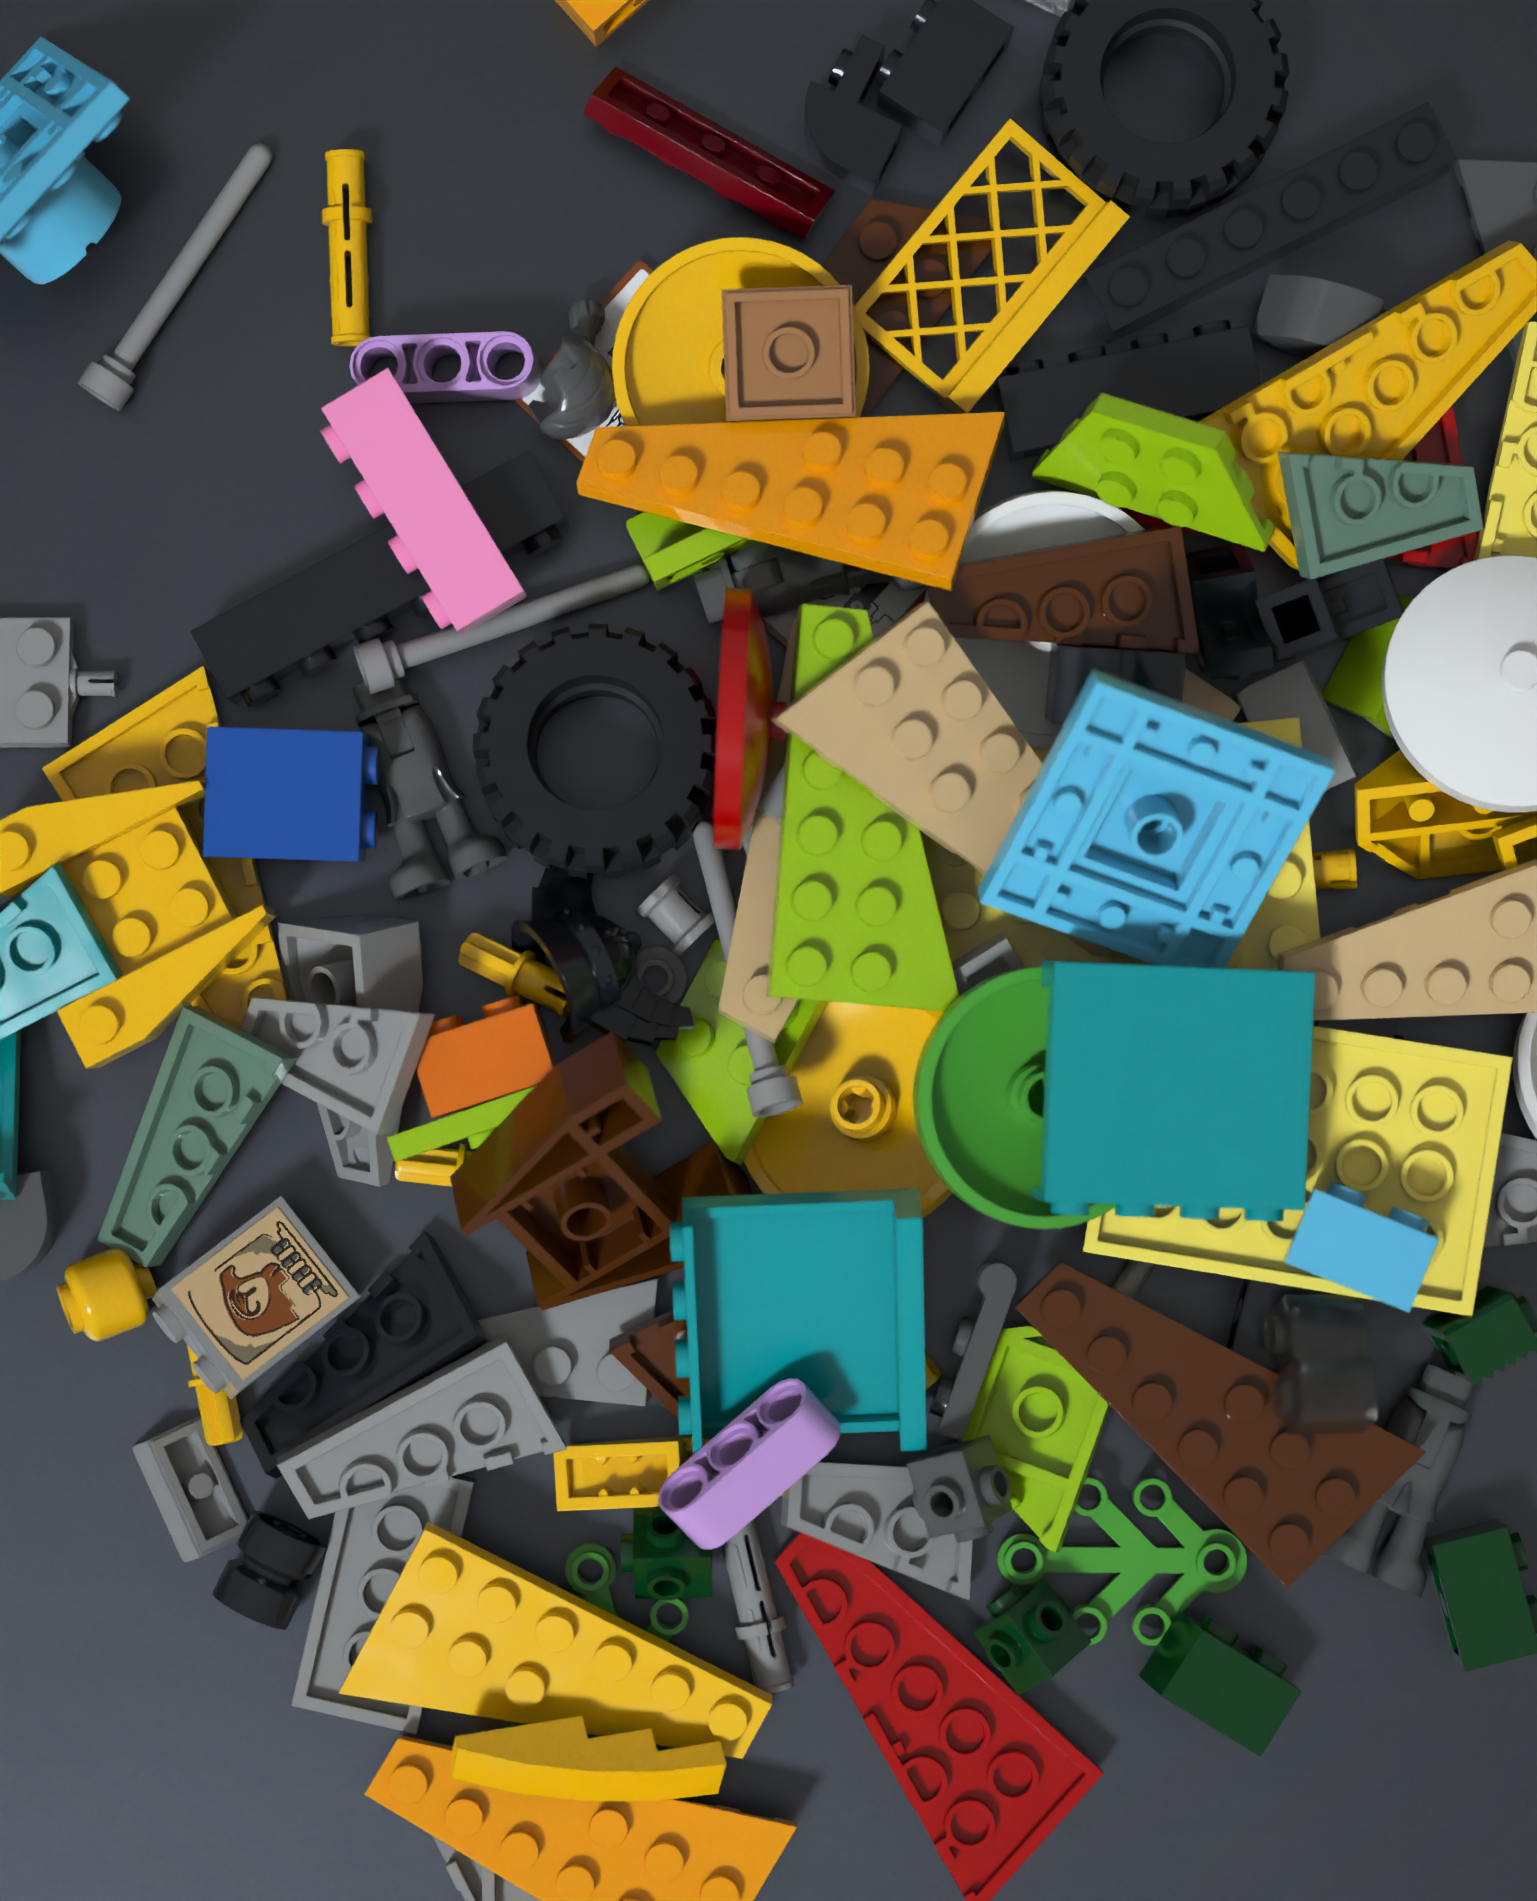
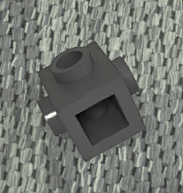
[907,1435,1013,1543]

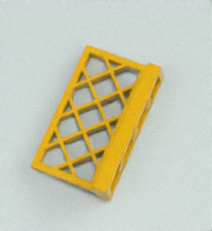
[854,118,1130,414]

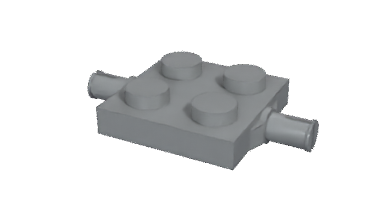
[0,618,118,748]

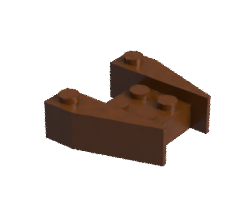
[450,1031,753,1310]

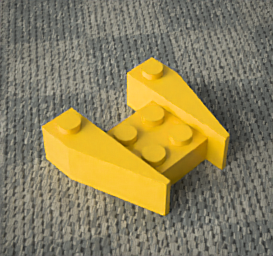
[0,780,277,1069]

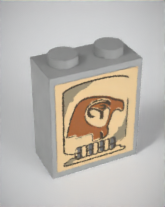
[152,1196,360,1400]

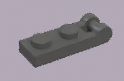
[929,1260,1017,1441]

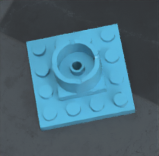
[0,36,130,285]
[977,670,1336,968]

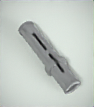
[722,1518,795,1694]

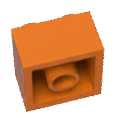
[416,995,558,1118]

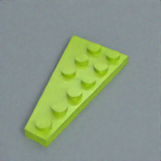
[766,604,959,1011]

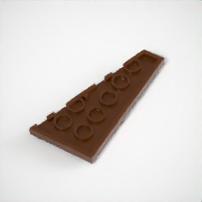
[1014,1261,1426,1588]

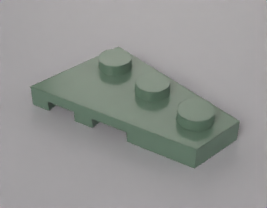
[1278,451,1484,579]

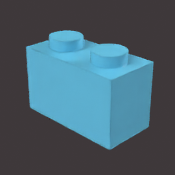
[1284,1182,1439,1313]

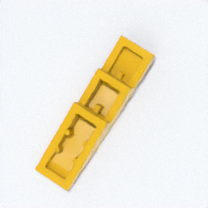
[553,1435,821,1511]
[450,1716,726,1801]

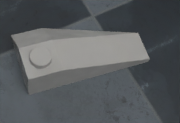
[277,915,423,1187]

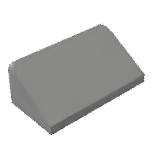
[1236,659,1360,791]
[132,1415,248,1562]

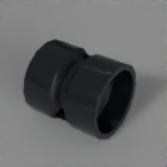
[212,1511,327,1630]

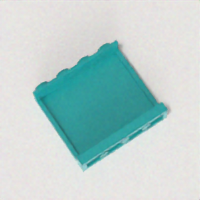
[1032,960,1315,1222]
[670,1188,927,1455]

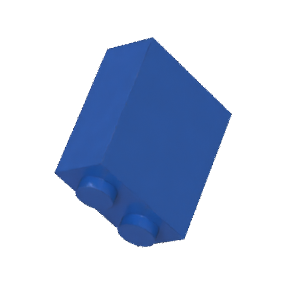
[203,726,380,862]

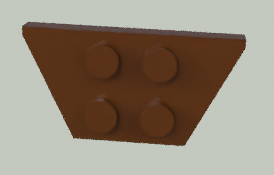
[821,199,1008,417]

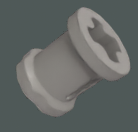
[635,873,715,958]

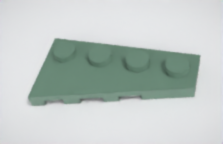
[97,1006,297,1267]

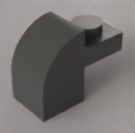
[1251,274,1387,357]
[0,1169,59,1283]

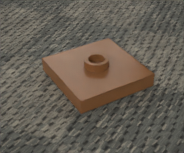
[722,285,856,421]

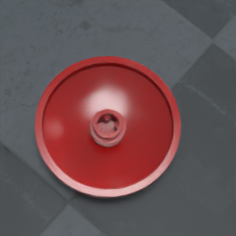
[714,588,786,850]

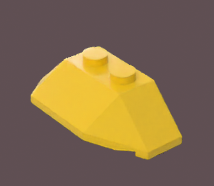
[1354,749,1537,880]

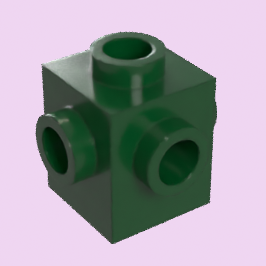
[621,1507,712,1600]
[973,1580,1091,1695]

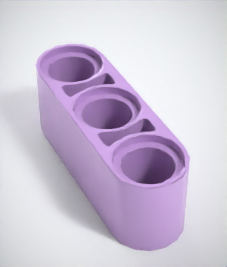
[349,331,543,404]
[658,1378,841,1550]

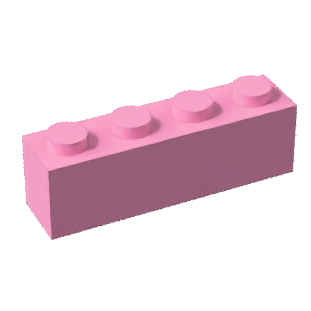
[320,368,527,637]

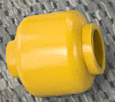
[56,1248,157,1342]

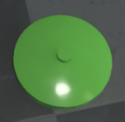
[913,966,1115,1229]

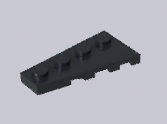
[240,1231,488,1479]

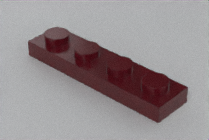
[583,66,835,240]

